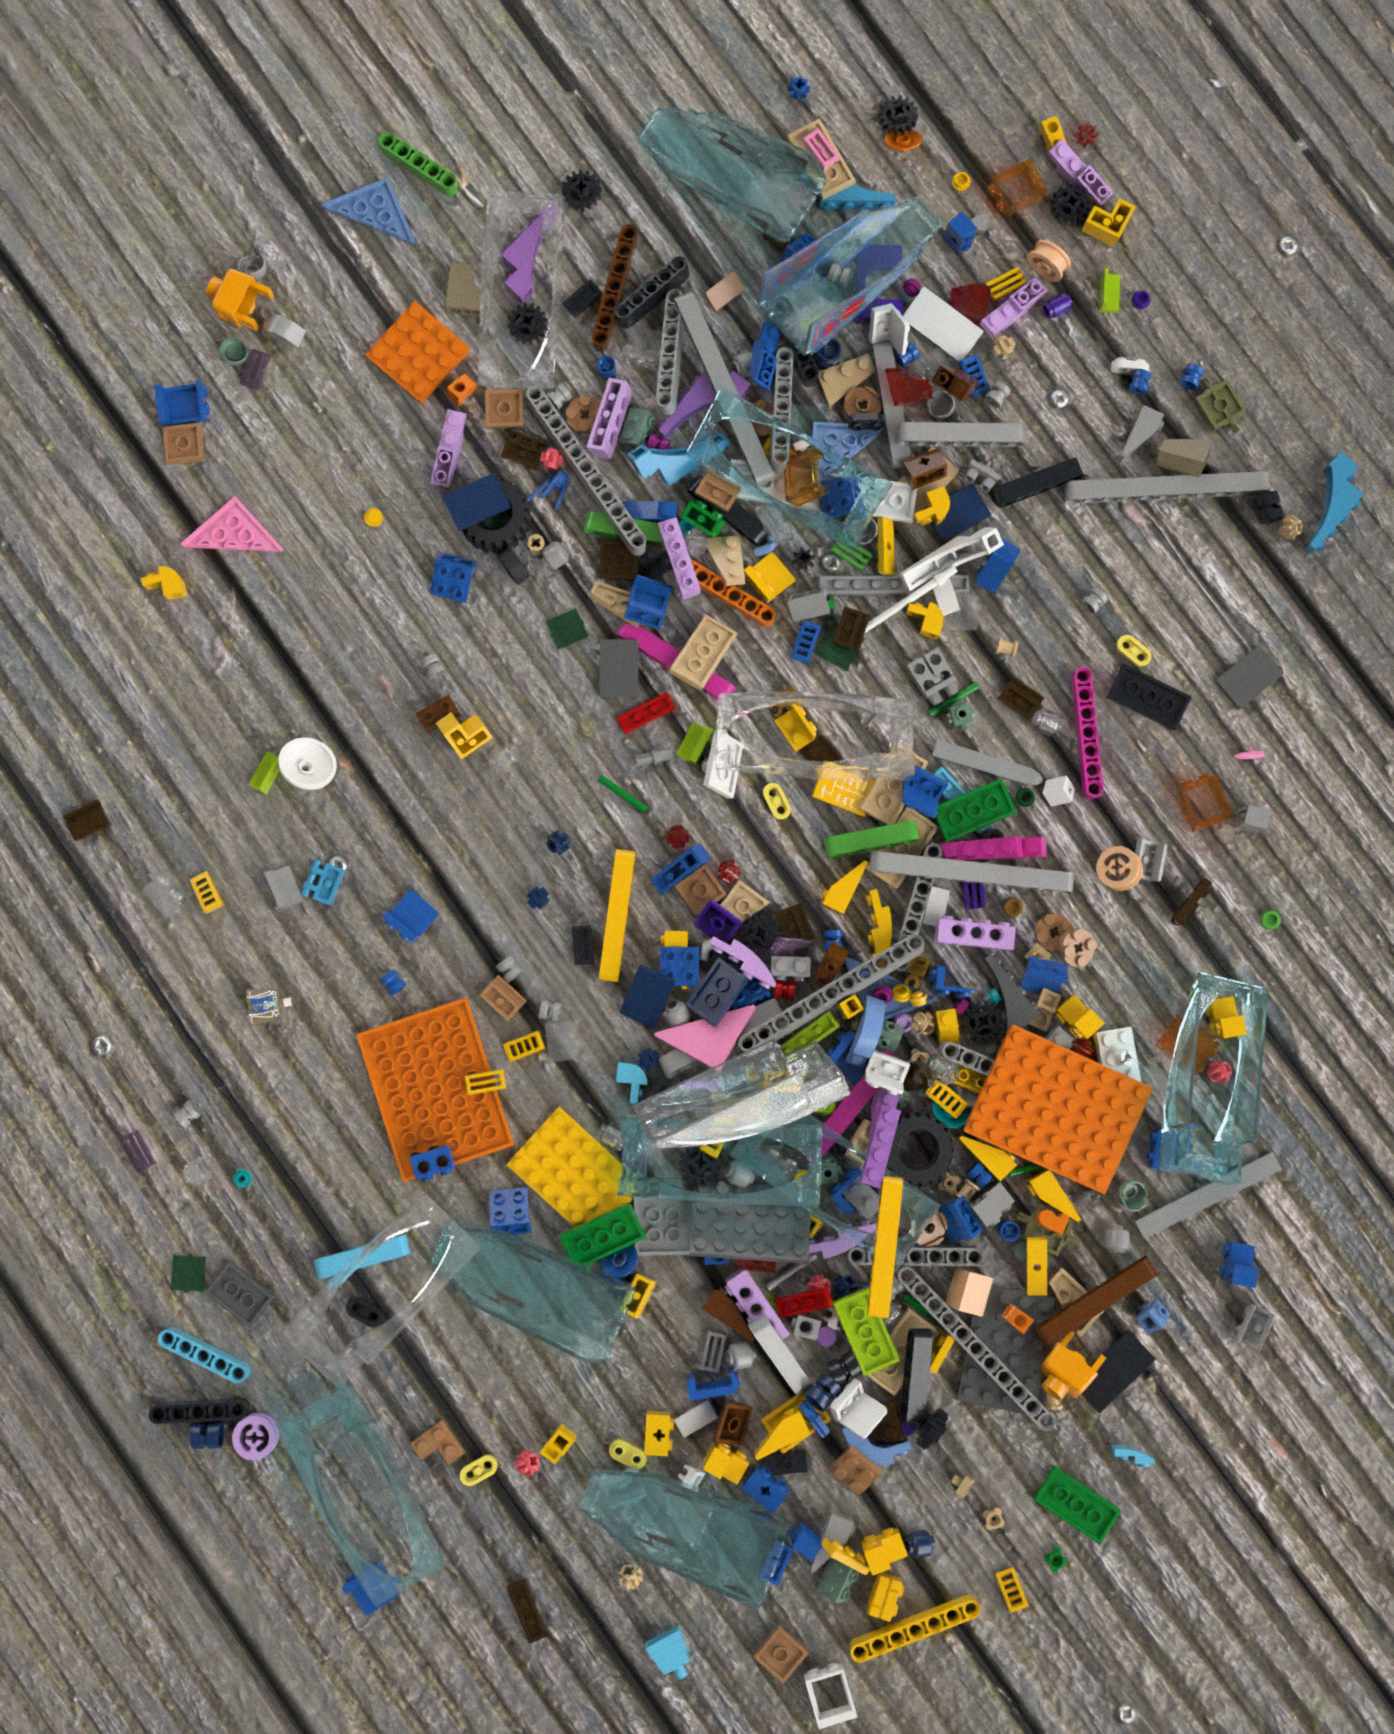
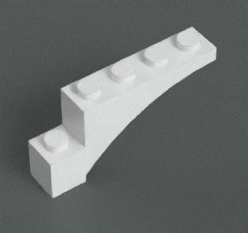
[899,527,1004,591]

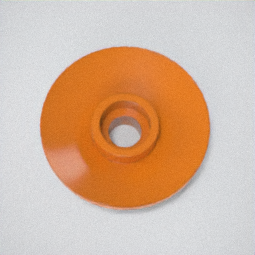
[885,130,922,152]

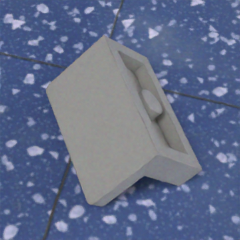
[787,587,830,622]
[264,866,304,909]

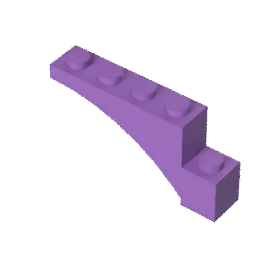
[501,203,560,305]
[658,371,751,439]
[860,1088,901,1189]

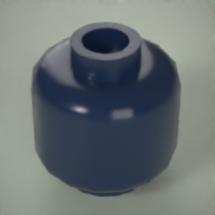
[904,1530,936,1559]

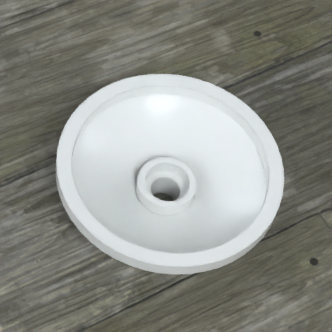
[278,738,337,790]

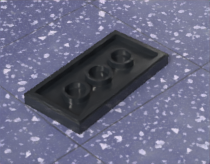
[1106,663,1192,731]
[1082,1329,1156,1414]

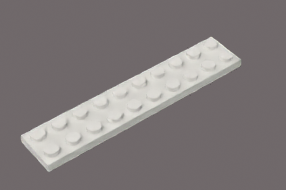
[728,459,917,523]

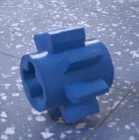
[787,75,810,102]

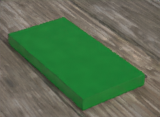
[935,778,1017,843]
[559,1202,647,1271]
[1033,1465,1121,1545]

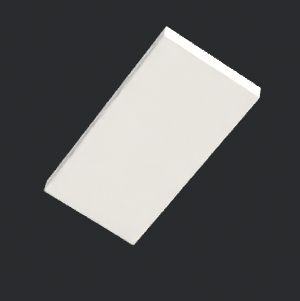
[903,287,984,362]

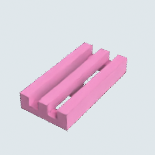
[803,128,840,170]

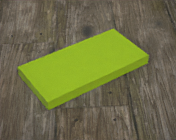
[833,1286,900,1376]

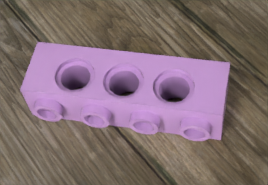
[587,378,633,459]
[658,517,700,600]
[934,916,1016,951]
[724,1266,790,1339]

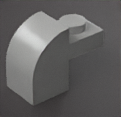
[261,314,306,348]

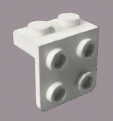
[868,303,910,355]
[865,1050,910,1095]
[830,1378,887,1439]

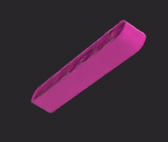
[616,621,736,704]
[1071,667,1103,800]
[801,1049,899,1164]

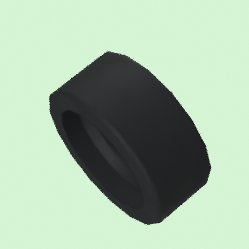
[497,548,530,585]

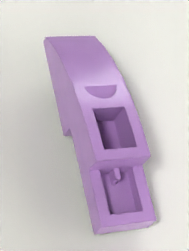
[1047,139,1114,206]
[980,277,1048,338]
[430,409,467,488]
[709,936,776,989]
[809,1219,876,1259]

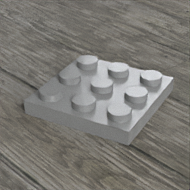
[634,1195,693,1256]

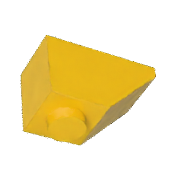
[933,1008,959,1049]

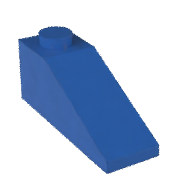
[620,501,678,523]
[650,843,711,895]

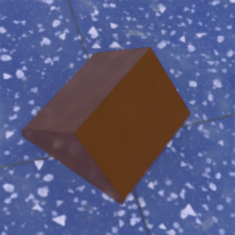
[712,1397,753,1445]

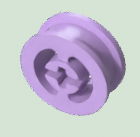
[232,1412,279,1460]

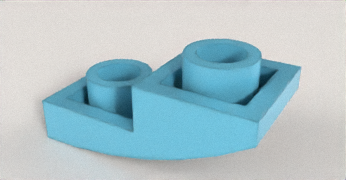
[1110,1445,1155,1467]

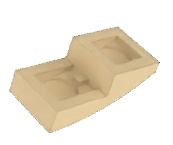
[1027,988,1062,1032]
[845,1119,871,1164]

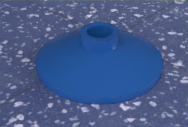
[601,1244,638,1279]

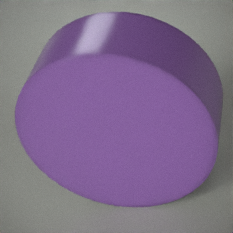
[893,1012,914,1033]
[817,1326,836,1346]

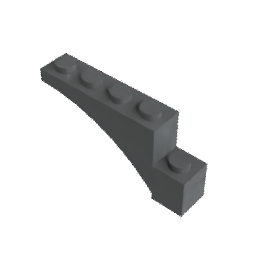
[983,954,1039,1045]

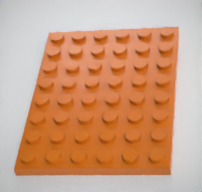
[356,997,515,1183]
[963,1023,1153,1195]

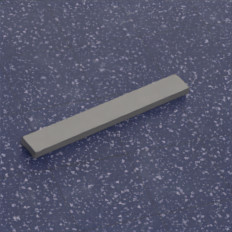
[818,574,970,596]
[1134,1152,1282,1239]

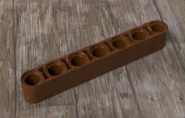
[592,224,638,352]
[1034,1256,1158,1347]

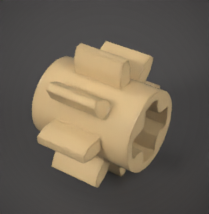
[992,335,1016,359]
[1278,515,1302,539]
[911,1011,936,1035]
[618,1563,643,1591]

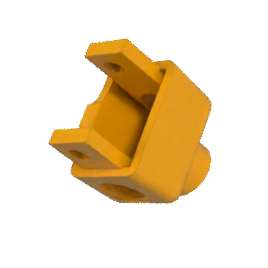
[206,269,274,332]
[1040,1331,1106,1401]

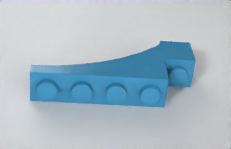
[801,166,895,211]
[627,433,731,486]
[1304,452,1364,554]

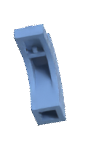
[844,995,885,1067]
[841,1425,911,1465]

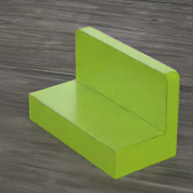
[1099,268,1120,313]
[676,722,714,766]
[248,752,280,795]

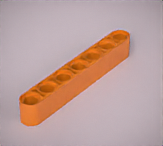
[662,549,775,627]

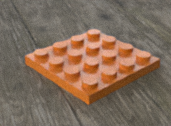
[365,300,471,405]

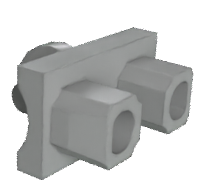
[964,459,1001,493]

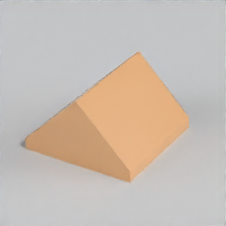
[945,1266,993,1317]

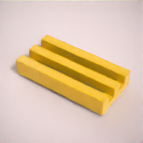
[985,267,1027,301]
[465,1069,507,1095]

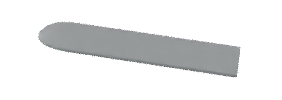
[932,739,1043,785]

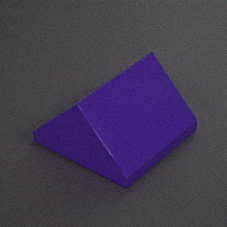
[693,899,742,943]

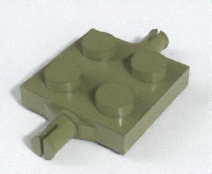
[1194,376,1247,434]
[1016,1203,1080,1256]

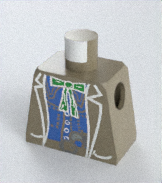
[246,989,294,1027]

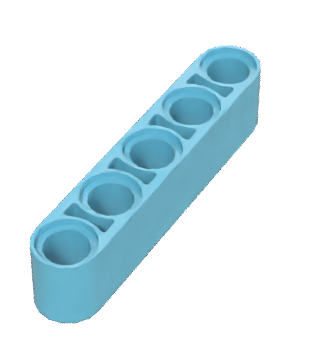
[313,1234,411,1280]
[158,1327,251,1383]

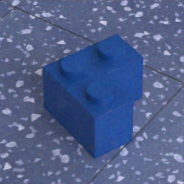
[975,538,1021,594]
[1219,1240,1258,1288]

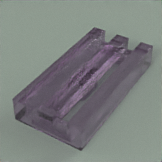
[240,349,271,390]
[769,937,812,957]
[120,1130,157,1174]

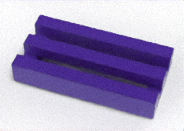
[963,882,985,910]

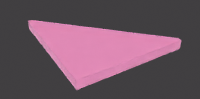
[180,496,283,552]
[654,1005,756,1072]

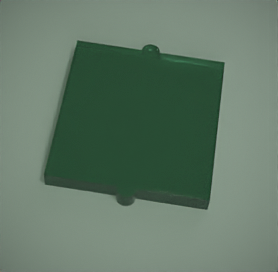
[546,608,588,650]
[171,1254,206,1293]

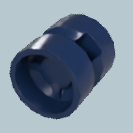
[815,337,841,370]
[804,1373,842,1412]
[190,1422,224,1449]

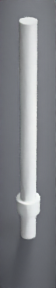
[865,566,958,633]

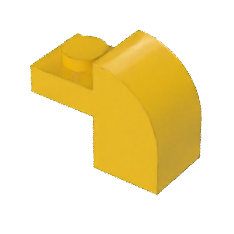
[913,486,950,525]
[141,566,188,600]
[905,602,943,640]
[539,1423,577,1464]

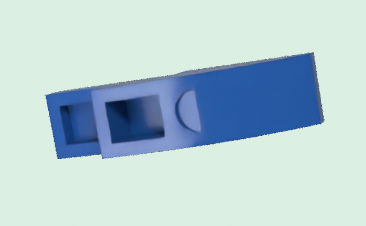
[750,321,781,391]

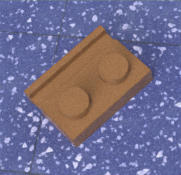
[695,469,742,513]
[479,975,527,1022]

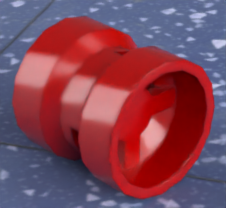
[774,980,795,1001]

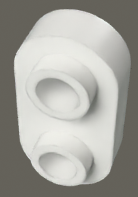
[1111,357,1149,375]

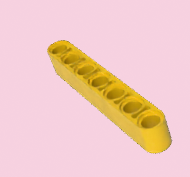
[599,849,635,982]
[867,1176,903,1318]
[849,1594,980,1663]

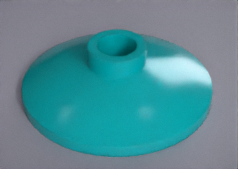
[932,1093,969,1128]

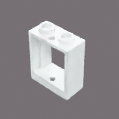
[804,1663,857,1729]

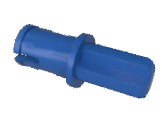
[798,1399,829,1438]

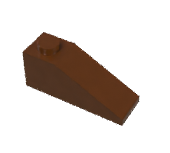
[702,1286,754,1341]

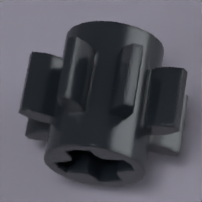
[792,547,815,572]

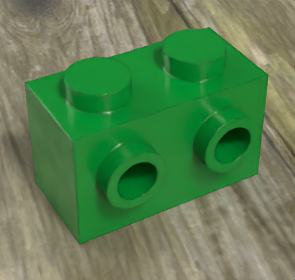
[681,500,727,537]

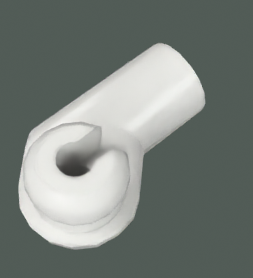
[699,938,712,961]

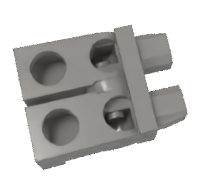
[904,647,959,706]

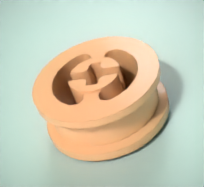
[1027,240,1071,282]
[1096,846,1143,891]

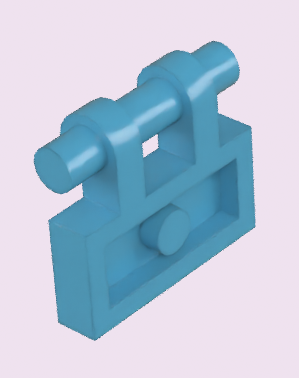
[301,859,346,906]

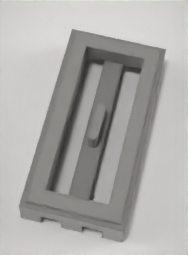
[699,1330,727,1374]

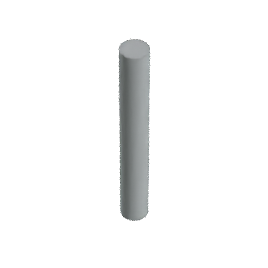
[765,1253,818,1291]

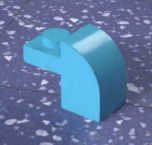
[616,1062,648,1104]

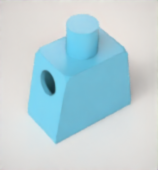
[645,1625,689,1680]

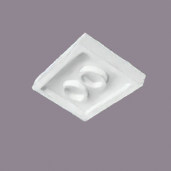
[701,731,744,798]
[1093,1027,1141,1082]

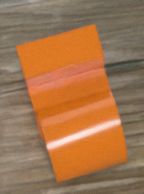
[447,374,477,408]
[1036,1210,1070,1235]
[1001,1303,1034,1334]

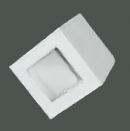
[1043,775,1075,806]

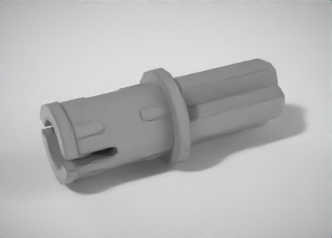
[635,748,673,766]

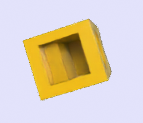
[1037,116,1066,152]
[835,994,864,1020]

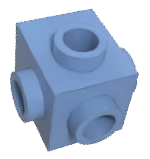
[1136,1299,1171,1335]

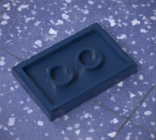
[442,472,511,531]
[930,484,992,544]
[686,957,749,1027]
[619,964,676,1029]

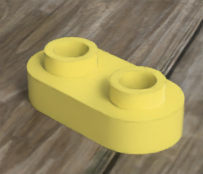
[1116,635,1151,667]
[763,783,791,820]
[609,1439,647,1469]
[460,1454,498,1486]

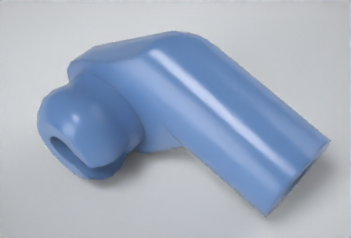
[754,534,779,557]

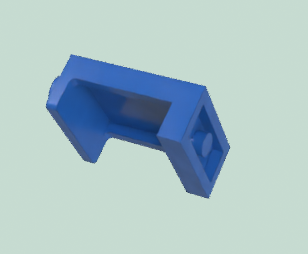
[154,379,210,426]
[624,575,672,630]
[687,1367,740,1401]

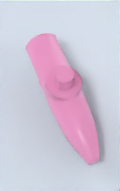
[1234,748,1264,759]

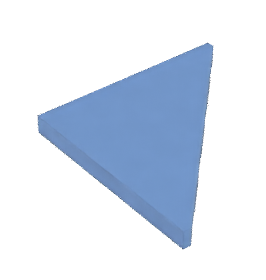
[322,177,415,244]
[811,422,885,488]
[844,956,938,1020]

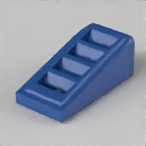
[958,354,991,399]
[791,620,821,664]

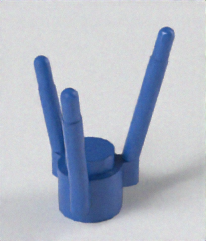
[527,469,569,510]

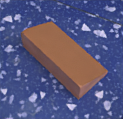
[705,271,745,312]

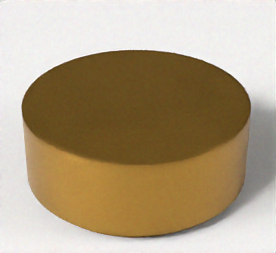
[1003,898,1023,918]

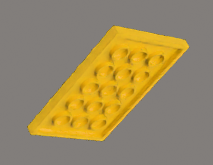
[506,1106,645,1227]

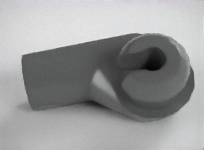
[1072,1188,1101,1208]

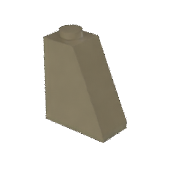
[445,262,485,317]
[1155,439,1213,477]

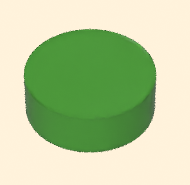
[1260,910,1281,930]

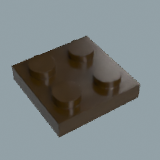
[600,541,639,581]

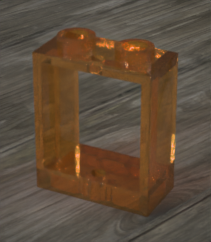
[988,158,1048,217]
[1177,773,1234,832]

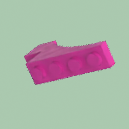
[941,836,1047,861]

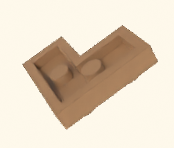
[410,1419,466,1465]

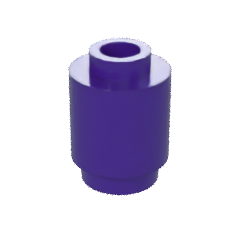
[1043,293,1072,318]

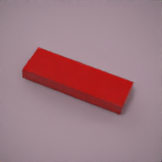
[616,692,676,735]
[775,1286,833,1318]

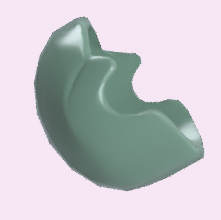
[219,337,248,366]
[1117,1179,1148,1212]

